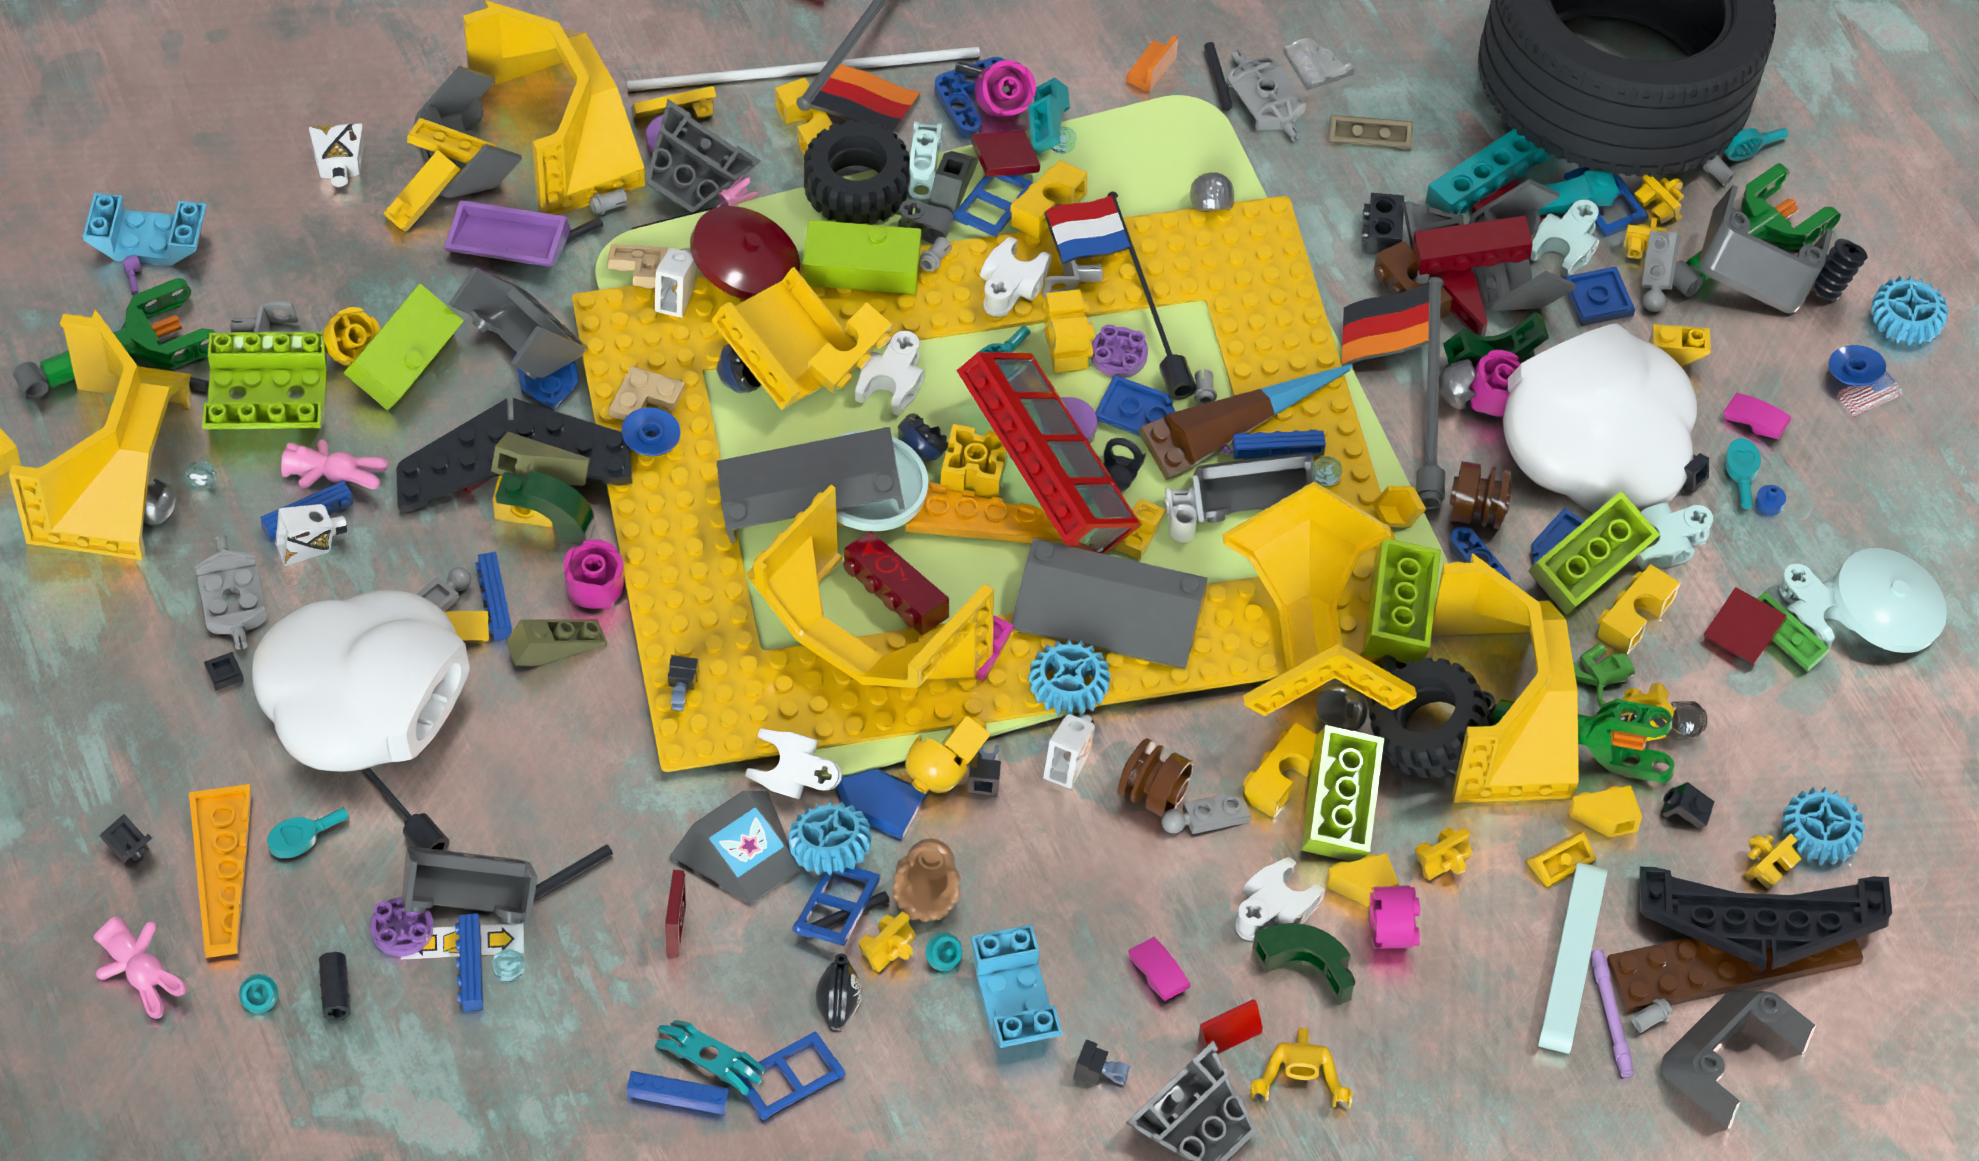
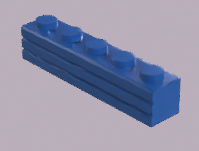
[1232,430,1326,459]
[260,481,353,541]
[475,552,512,640]
[455,913,483,1011]
[627,1071,729,1115]

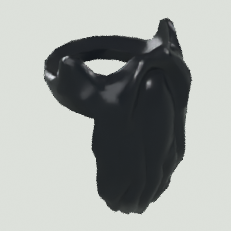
[1103,438,1146,492]

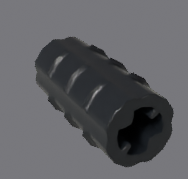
[319,952,351,1021]

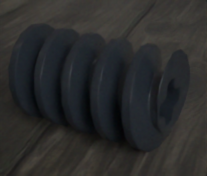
[1815,238,1868,300]

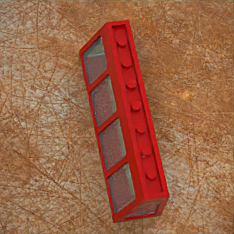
[956,352,1142,554]

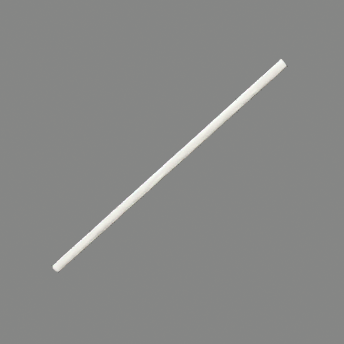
[627,46,980,92]

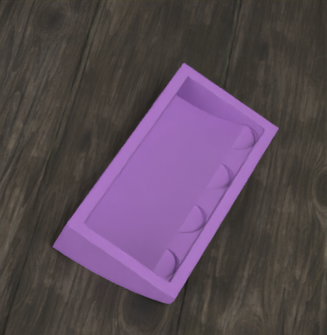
[444,200,571,267]

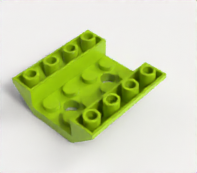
[202,332,327,429]

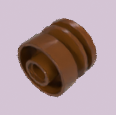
[1449,461,1512,530]
[1117,738,1194,818]

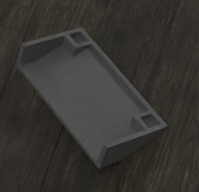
[717,427,905,543]
[1011,538,1208,670]

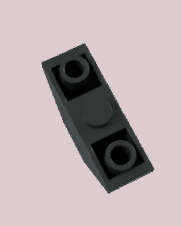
[928,151,978,214]

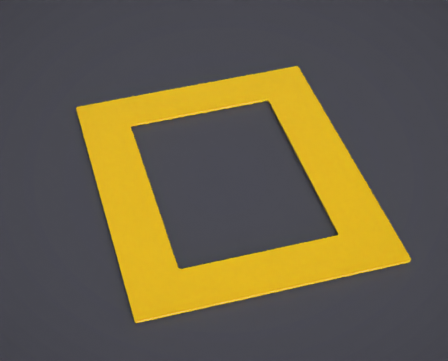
[572,196,1428,772]

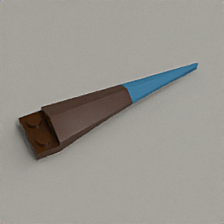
[1138,364,1353,480]

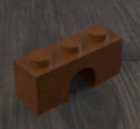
[1373,241,1452,320]

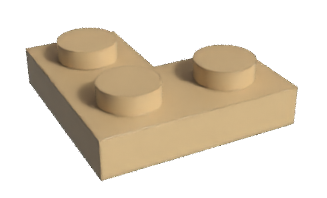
[608,244,667,288]
[609,366,685,420]

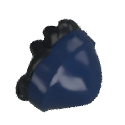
[716,344,761,393]
[897,413,948,462]

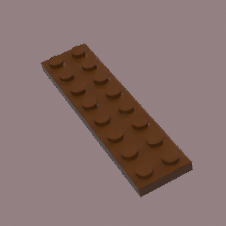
[1607,937,1864,1014]

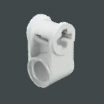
[1164,486,1198,543]

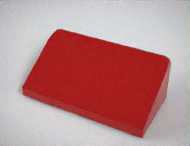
[1198,999,1263,1054]

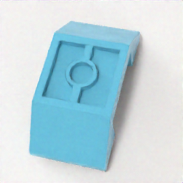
[83,193,207,266]
[971,924,1062,1048]

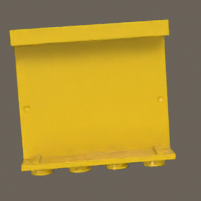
[711,267,856,410]

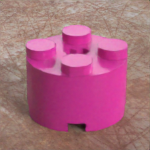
[975,60,1036,118]
[1469,350,1520,417]
[563,539,625,610]
[1370,885,1420,949]

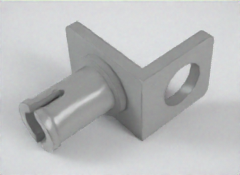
[1042,260,1103,298]
[230,302,299,332]

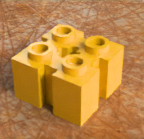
[1044,289,1094,373]
[941,424,1009,499]

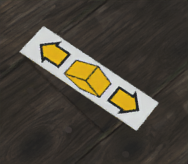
[401,923,524,960]

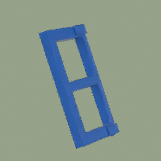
[1564,166,1649,237]
[953,175,1034,237]
[792,867,881,946]
[735,1031,846,1120]

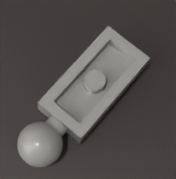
[1642,231,1681,312]
[417,567,471,612]
[1161,791,1251,834]

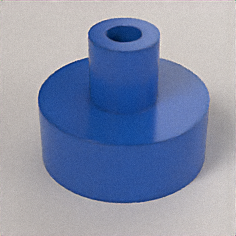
[1755,485,1786,515]

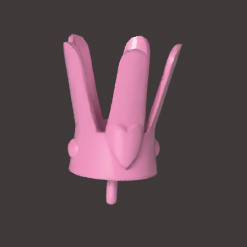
[717,175,759,207]

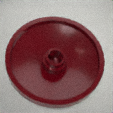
[690,206,800,300]

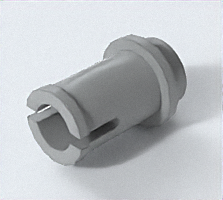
[1703,155,1737,186]
[590,188,627,215]
[919,237,952,271]
[1194,369,1217,405]
[1630,998,1673,1033]

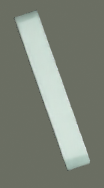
[1538,862,1608,1054]

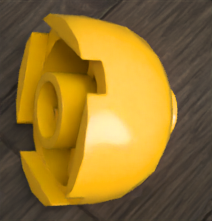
[322,307,380,366]
[905,736,968,794]

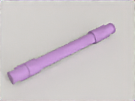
[1591,949,1634,1077]

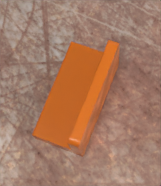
[1126,35,1178,93]

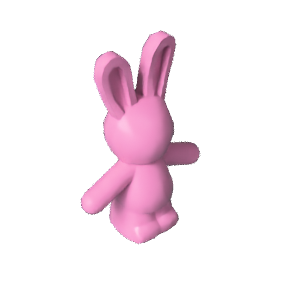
[281,440,388,490]
[94,917,187,1019]

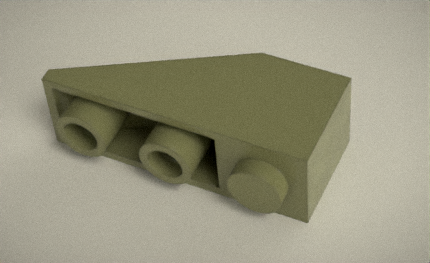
[491,432,590,486]
[506,619,607,666]

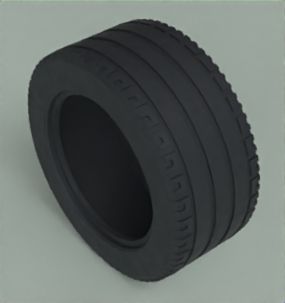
[1478,0,1776,177]

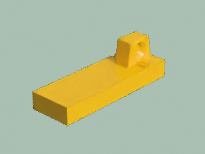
[631,86,716,119]
[407,118,497,165]
[383,150,460,233]

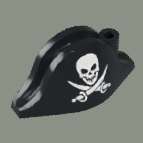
[816,953,863,1032]

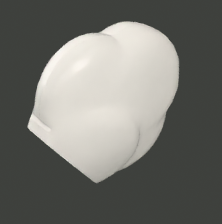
[1503,323,1698,513]
[252,590,470,772]

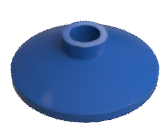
[1828,345,1886,386]
[622,407,680,456]

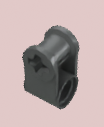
[898,199,954,244]

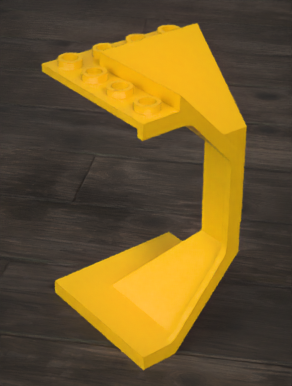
[463,0,645,216]
[9,309,192,560]
[1222,482,1417,716]
[746,485,994,688]
[1431,553,1578,803]

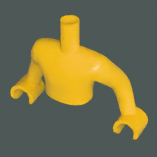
[1249,1028,1353,1108]

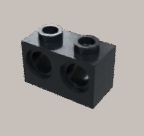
[1362,192,1404,254]

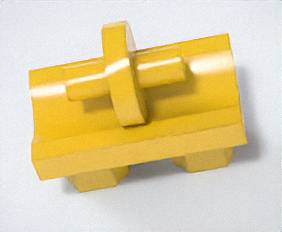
[1634,175,1684,225]
[1623,218,1668,259]
[1415,827,1473,881]
[1743,834,1802,889]
[858,912,916,972]

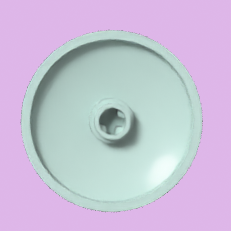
[836,431,928,531]
[1834,548,1947,653]

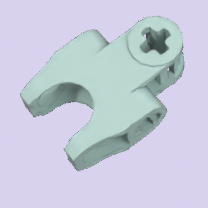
[909,121,943,204]
[1530,200,1599,277]
[1637,503,1713,570]
[1778,564,1855,647]

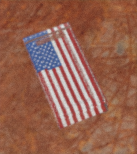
[1838,371,1902,417]

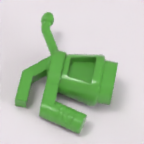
[1573,643,1635,707]

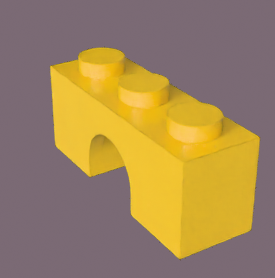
[775,78,832,155]
[1010,160,1088,239]
[807,302,892,393]
[1597,564,1680,655]
[1243,722,1317,819]

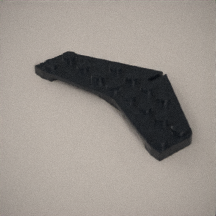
[396,398,633,513]
[1639,866,1892,970]

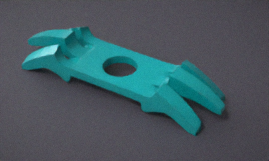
[655,1020,766,1096]

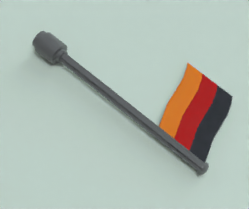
[796,0,921,131]
[1342,277,1446,509]

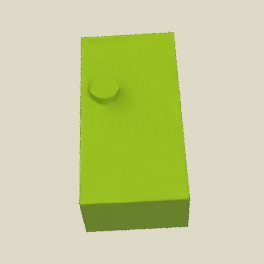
[803,220,921,294]
[343,283,464,411]
[1528,491,1660,615]
[1363,538,1441,663]
[1301,725,1384,862]

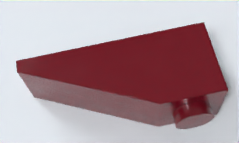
[1428,268,1488,336]

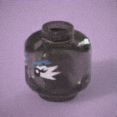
[1668,701,1708,740]

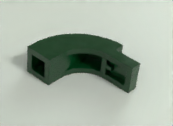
[1443,312,1549,369]
[495,471,595,545]
[1253,923,1355,1005]

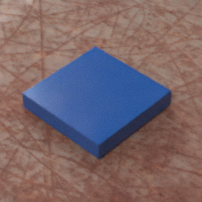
[1563,267,1635,326]

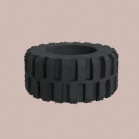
[804,120,910,225]
[1369,658,1491,778]

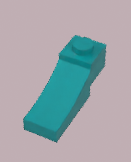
[1028,77,1070,154]
[1539,170,1619,215]

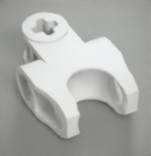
[980,237,1052,317]
[855,331,925,416]
[745,728,842,799]
[1235,857,1325,941]

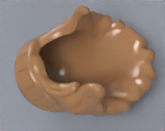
[892,838,961,922]

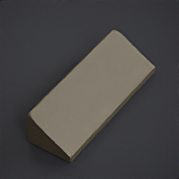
[1329,115,1413,149]

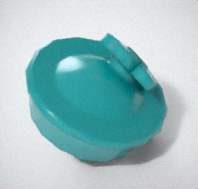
[925,932,963,971]
[239,974,279,1013]

